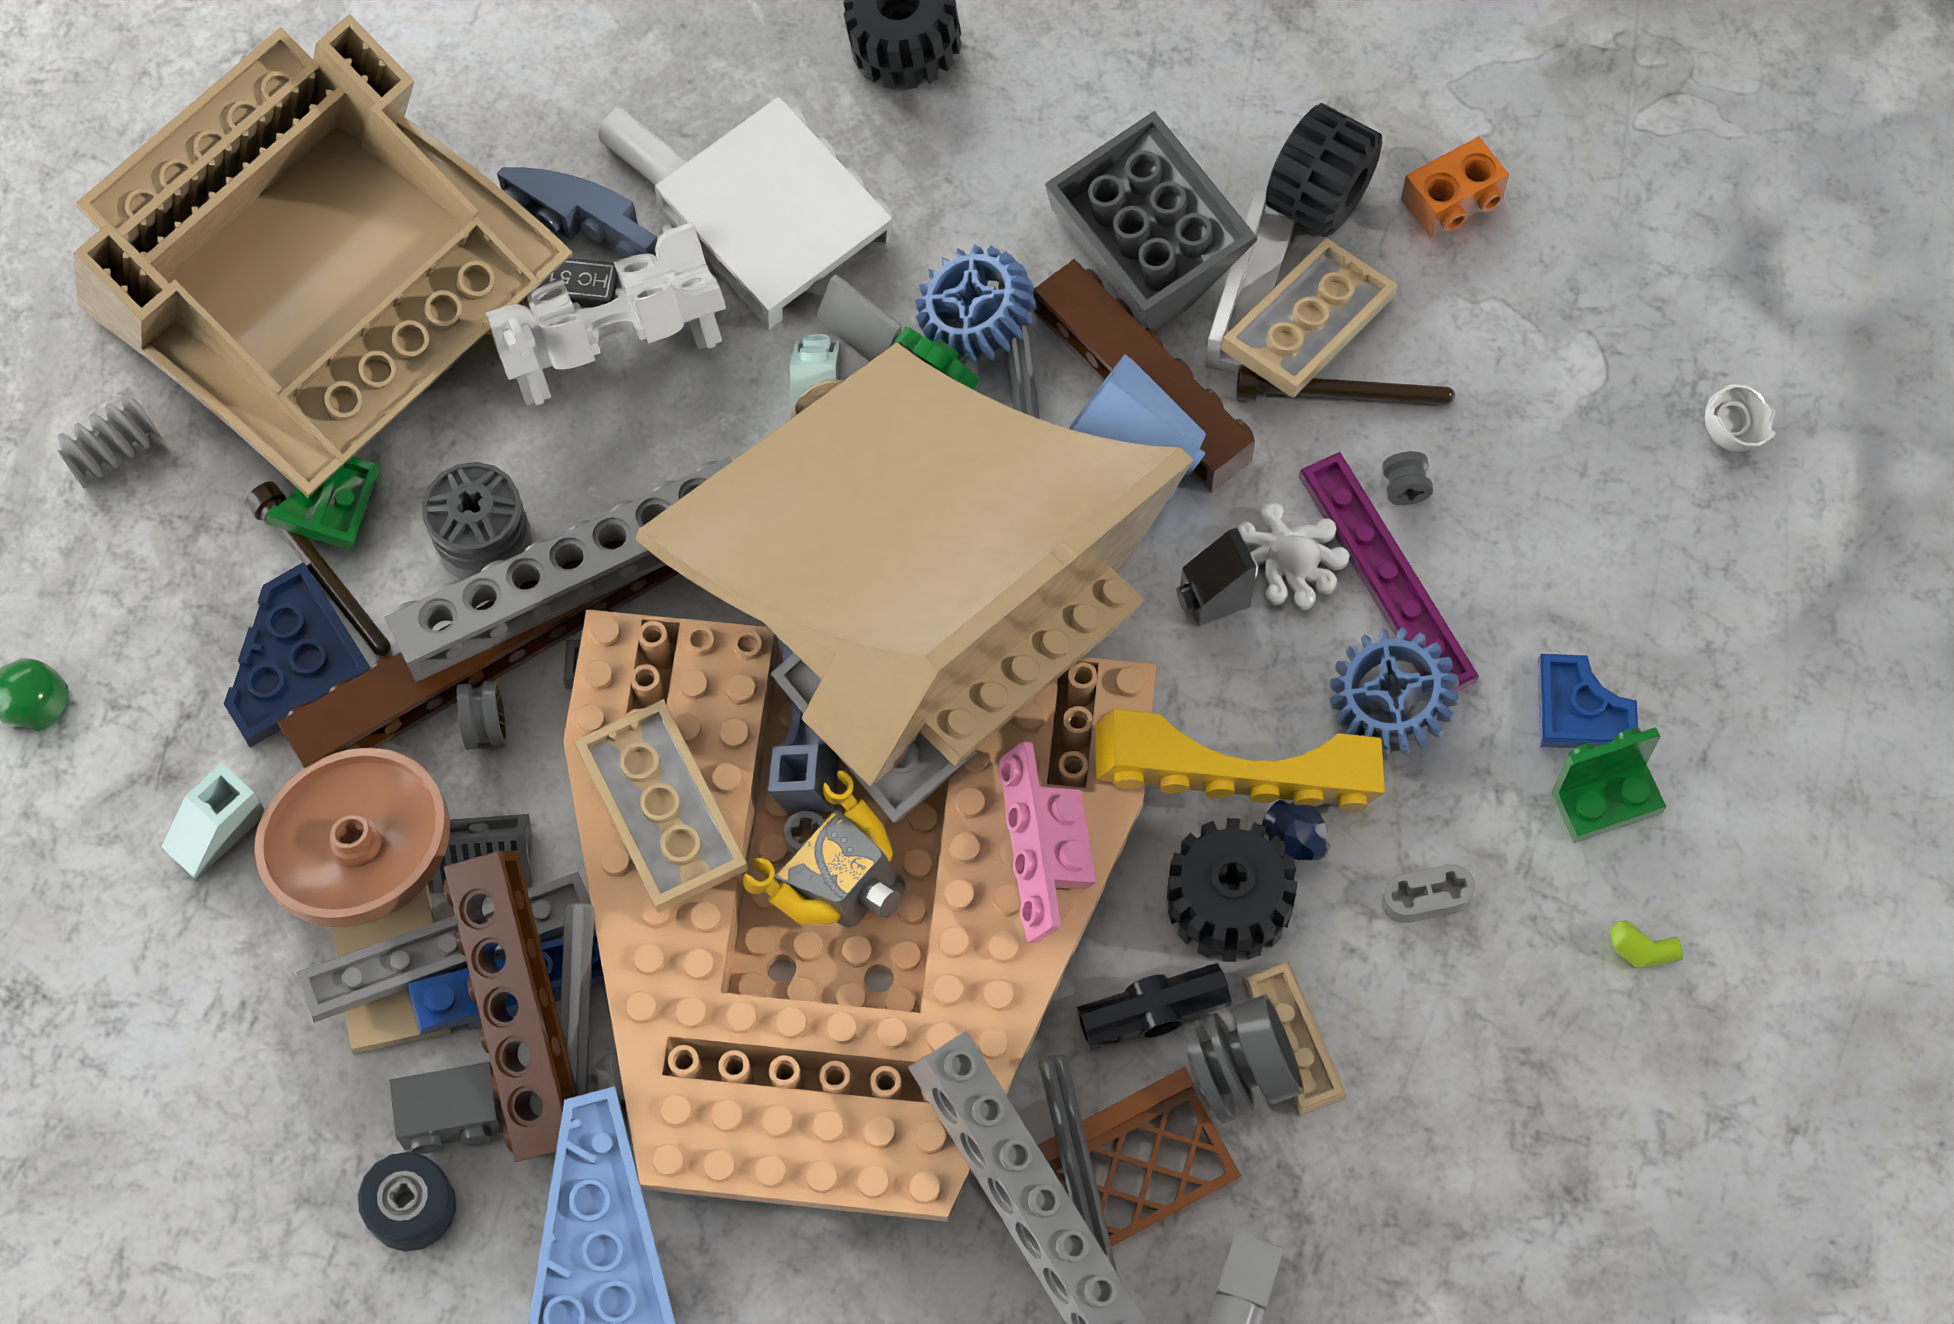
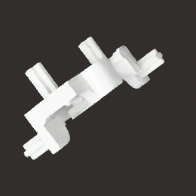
[486,222,726,405]

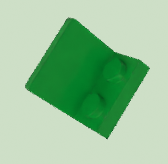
[1551,727,1666,843]

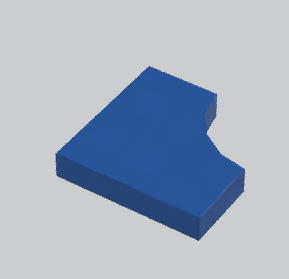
[1538,654,1638,748]

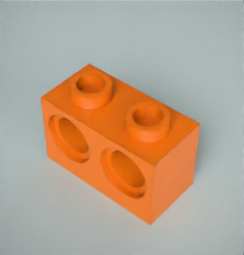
[1401,136,1509,238]

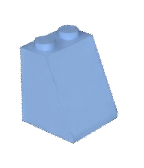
[1069,354,1206,506]

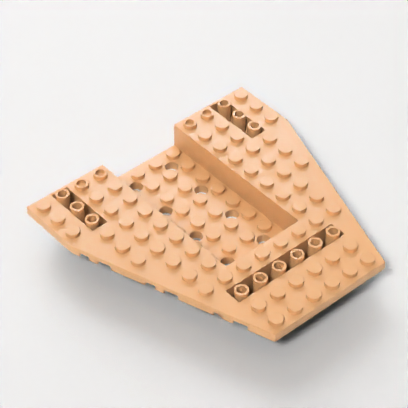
[563,610,1157,1222]

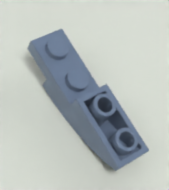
[497,167,658,259]

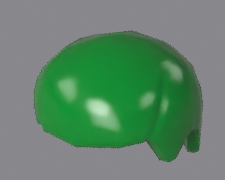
[0,658,68,731]

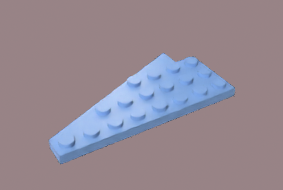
[528,1086,676,1324]

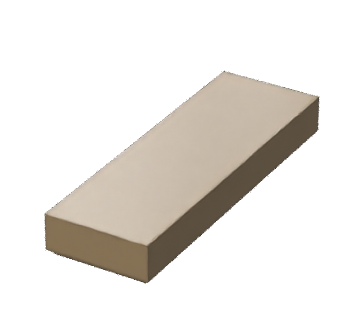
[1242,960,1347,1117]

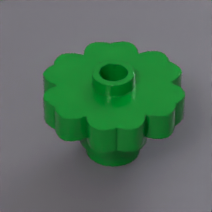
[895,326,981,390]

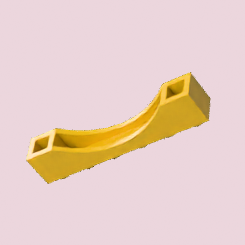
[1095,708,1385,812]

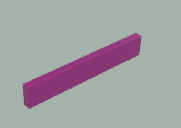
[1299,452,1479,695]

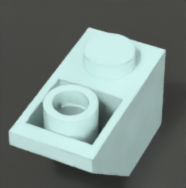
[790,334,841,412]
[161,762,265,880]

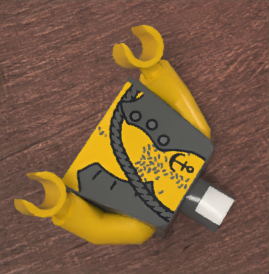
[743,771,901,928]

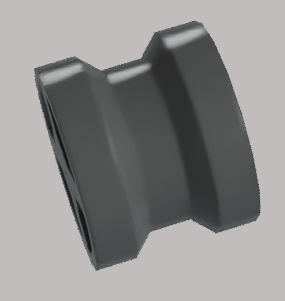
[1382,451,1433,505]

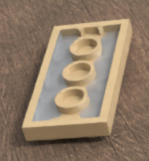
[1220,238,1398,398]
[574,699,748,913]

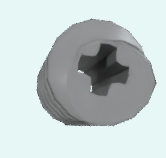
[57,393,162,489]

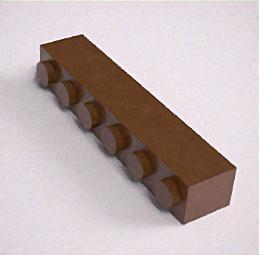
[1033,259,1255,493]

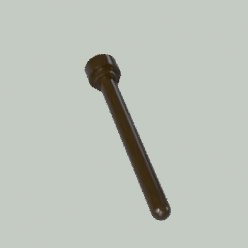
[1236,364,1455,405]
[245,481,391,656]

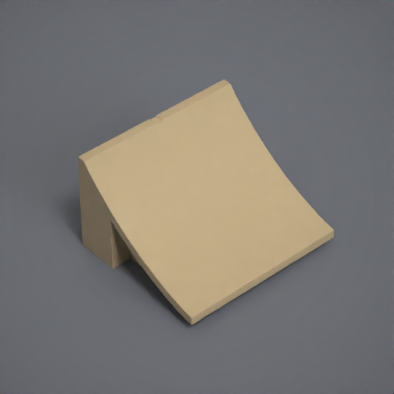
[73,14,573,498]
[635,342,1194,787]

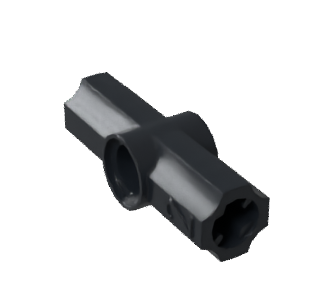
[1077,962,1232,1050]

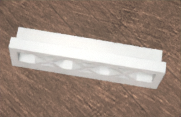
[1205,190,1295,374]

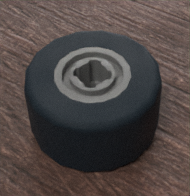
[358,1152,456,1252]

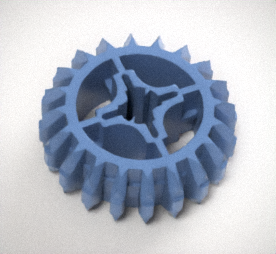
[915,244,1036,365]
[1330,627,1459,756]

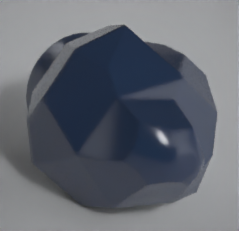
[1261,800,1330,861]

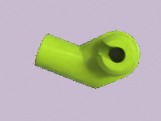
[1609,920,1683,968]

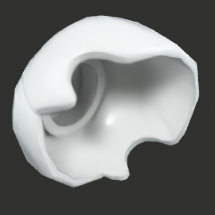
[1704,384,1776,453]

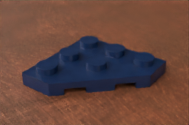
[224,562,370,748]

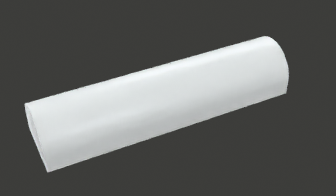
[598,106,688,185]

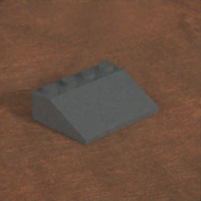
[1045,111,1257,332]

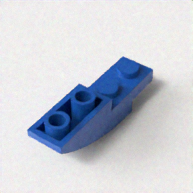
[407,930,604,1035]

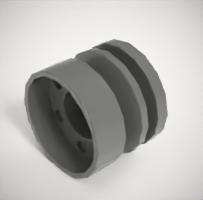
[422,462,532,580]
[1184,994,1304,1124]

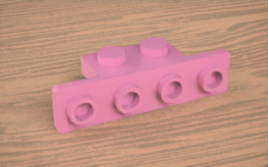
[999,741,1096,943]

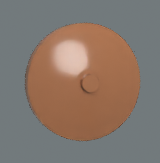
[254,748,450,927]

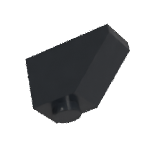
[1176,527,1256,626]

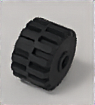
[843,0,962,90]
[1265,103,1382,237]
[1167,818,1298,962]

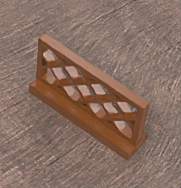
[1038,1066,1241,1247]

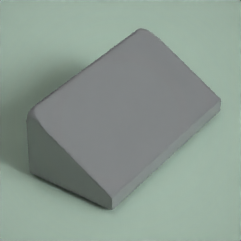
[817,275,902,361]

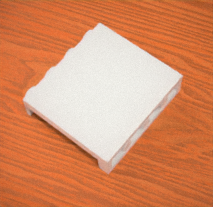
[655,96,893,330]

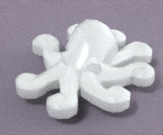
[1237,503,1350,611]

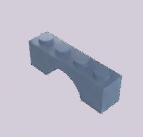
[768,643,839,814]

